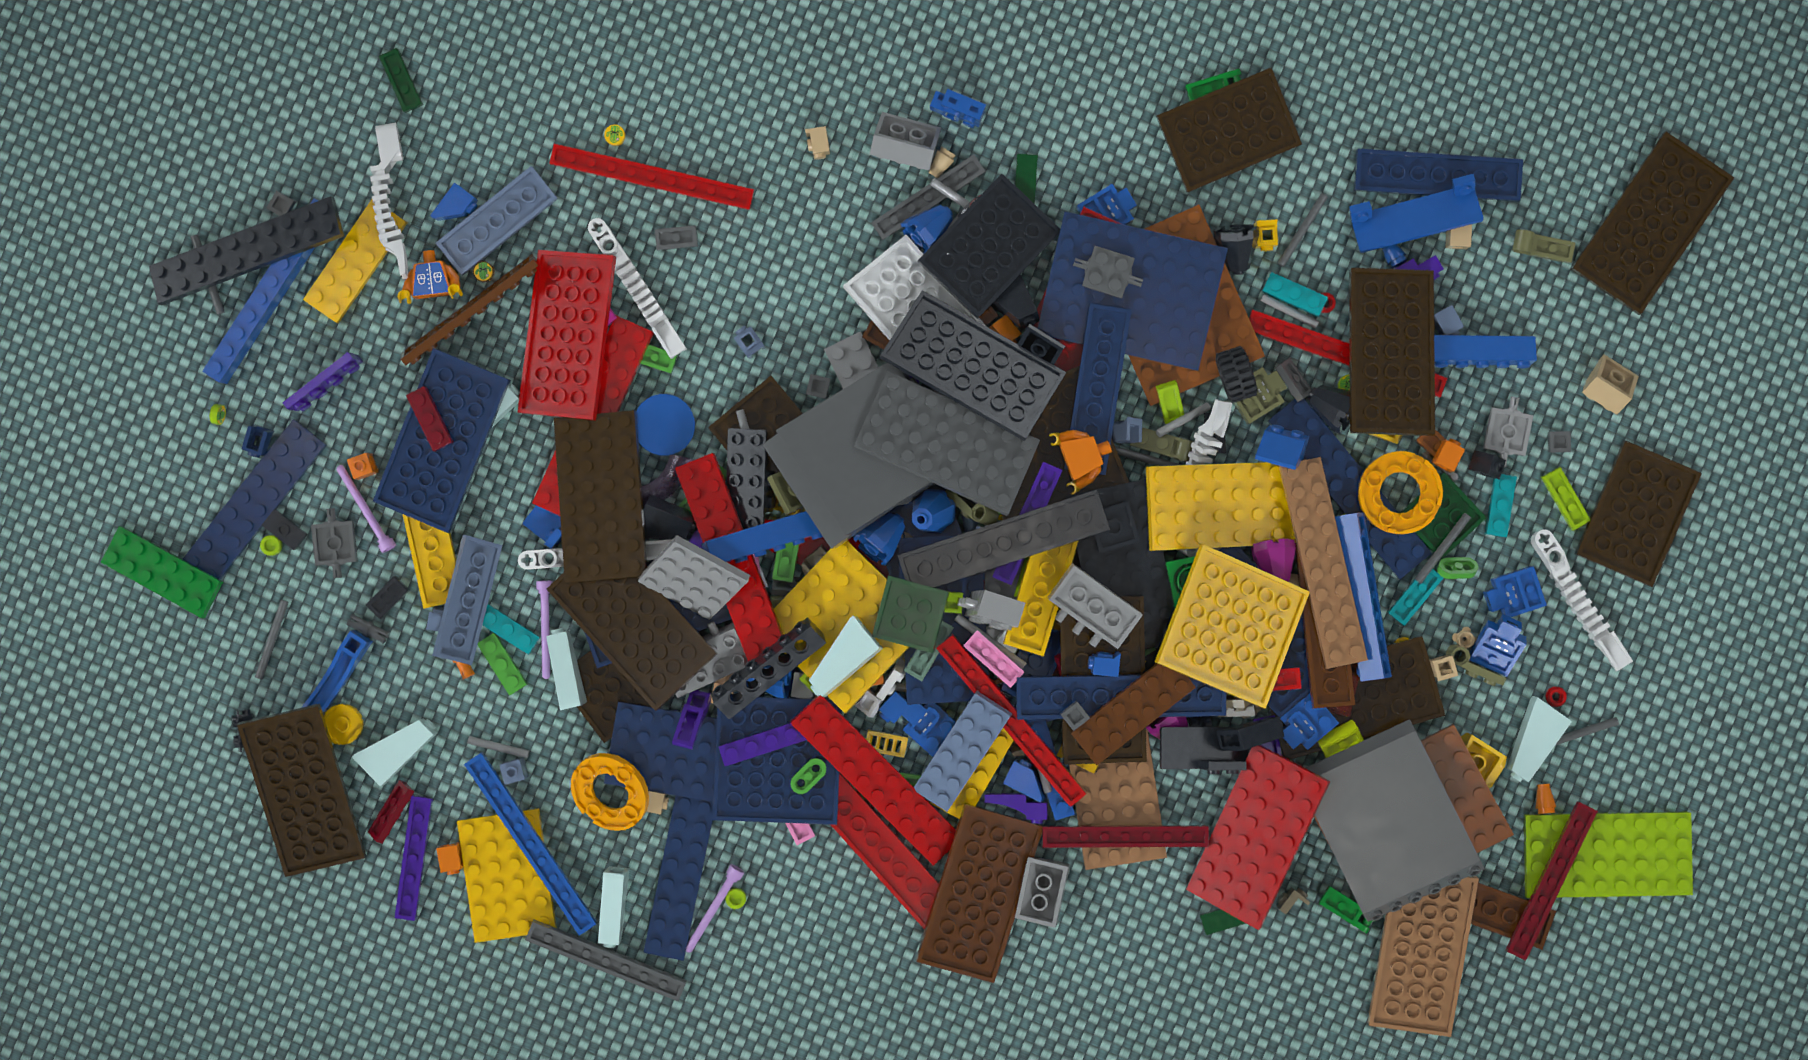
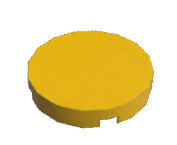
[324,704,364,745]

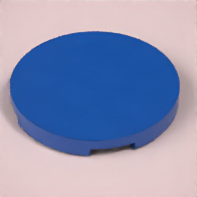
[636,394,695,456]

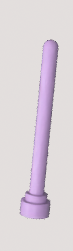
[337,465,396,553]
[536,580,553,679]
[686,864,745,953]

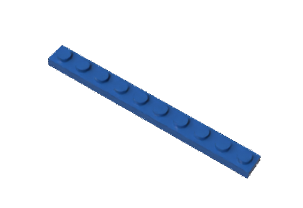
[464,752,597,936]

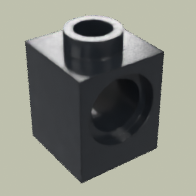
[1468,450,1506,480]

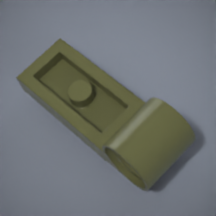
[1512,229,1576,264]
[1130,427,1192,462]
[945,489,999,526]
[1446,644,1507,686]

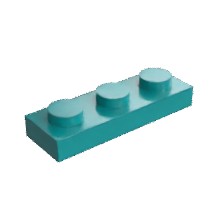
[1262,272,1328,317]
[1485,474,1517,538]
[1387,569,1443,626]
[482,604,540,655]

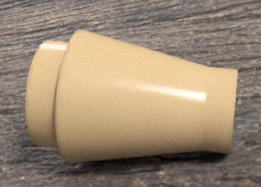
[929,147,956,178]

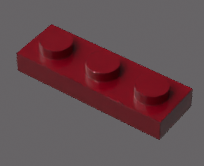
[406,386,453,451]
[368,780,414,844]

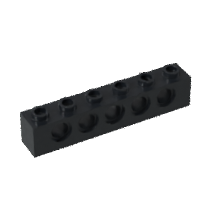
[711,617,826,719]

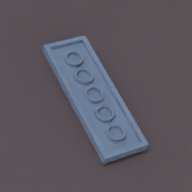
[436,166,558,276]
[432,535,502,665]
[914,691,1012,812]

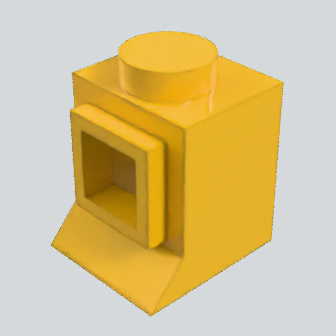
[1254,219,1278,251]

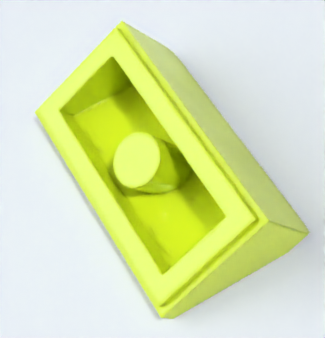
[1318,720,1364,758]

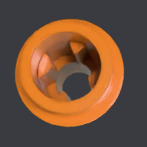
[1535,784,1556,814]

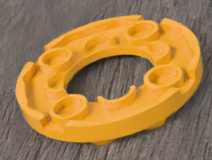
[1358,451,1443,534]
[571,753,649,831]

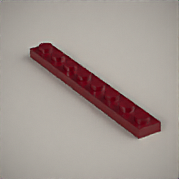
[1505,801,1598,961]
[1042,825,1209,848]

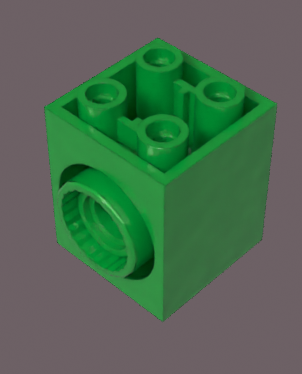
[1165,557,1195,609]

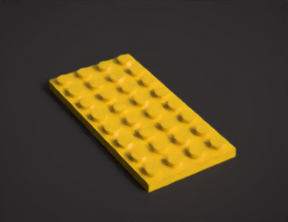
[1146,462,1296,551]

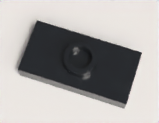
[262,509,308,550]
[366,576,410,619]

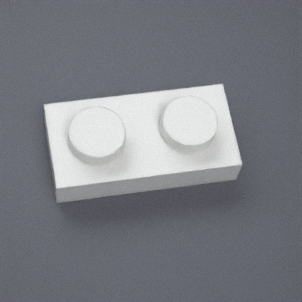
[876,659,905,701]

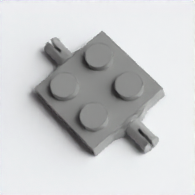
[1483,397,1534,467]

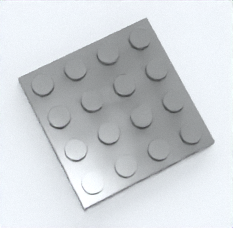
[638,536,750,620]

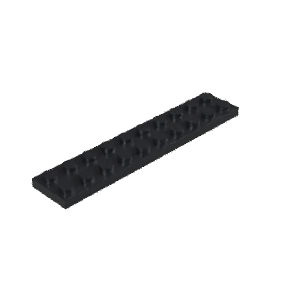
[149,196,344,305]
[898,489,1110,588]

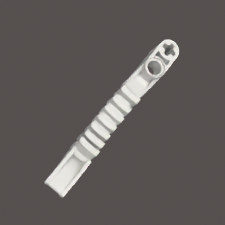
[370,123,408,279]
[588,218,687,359]
[1176,399,1232,557]
[1531,530,1633,672]
[518,539,673,569]

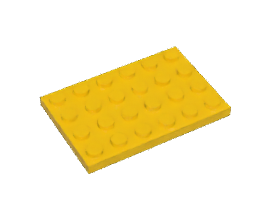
[457,808,557,943]

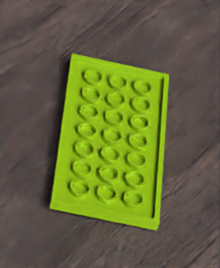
[1523,812,1693,898]

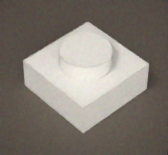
[855,689,884,718]

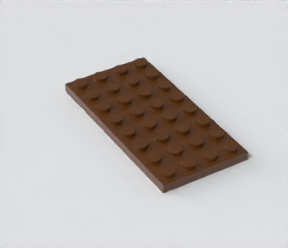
[915,803,1042,983]

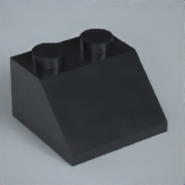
[1018,324,1066,365]

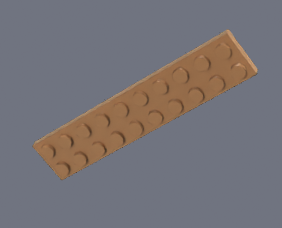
[1279,457,1368,669]

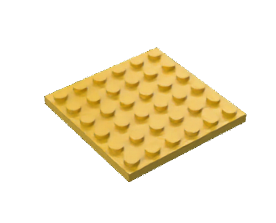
[774,540,909,713]
[1155,544,1310,709]

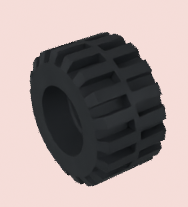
[1215,346,1258,403]

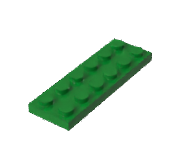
[101,526,223,618]

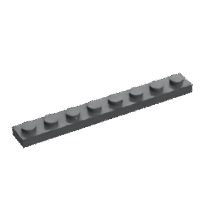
[525,920,687,1001]

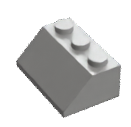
[870,112,941,170]
[1015,857,1070,928]

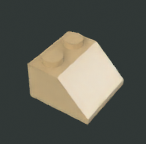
[1582,354,1639,415]

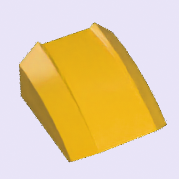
[1461,732,1507,789]

